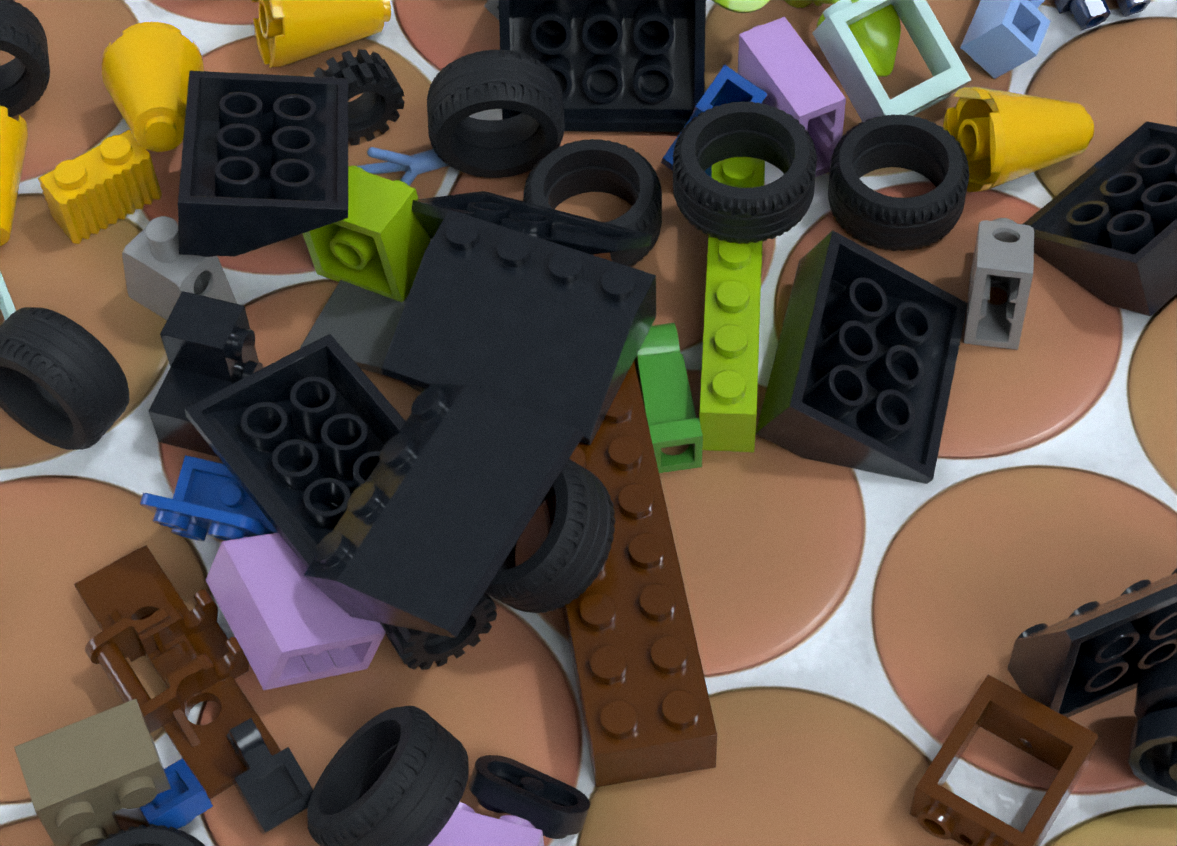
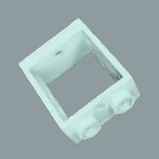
[812,0,972,122]

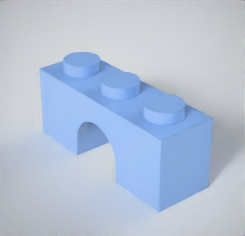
[960,0,1051,79]

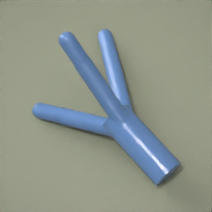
[358,147,449,186]

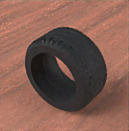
[0,0,50,117]
[427,50,565,178]
[673,102,817,243]
[828,114,969,251]
[523,139,662,267]
[0,307,130,450]
[485,459,615,613]
[307,706,469,846]

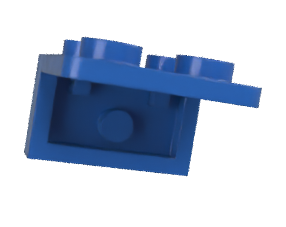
[140,455,278,541]

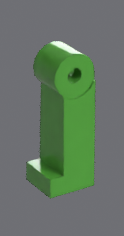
[635,323,703,473]

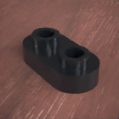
[469,755,590,839]

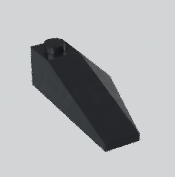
[412,191,652,255]

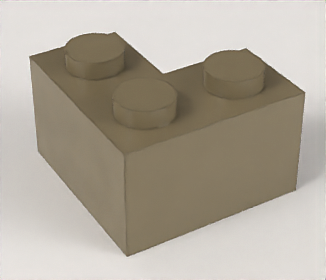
[14,699,171,846]

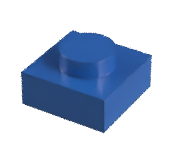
[138,758,213,829]

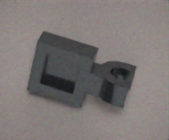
[225,718,313,834]

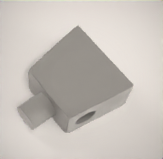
[122,216,237,320]
[964,218,1034,350]

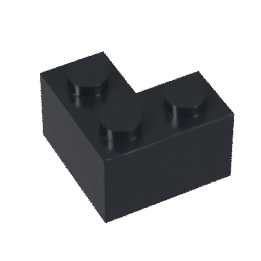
[148,291,263,457]

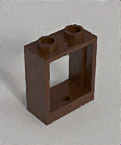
[910,674,1099,846]

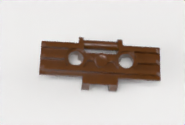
[74,545,281,799]

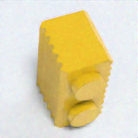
[37,129,162,244]

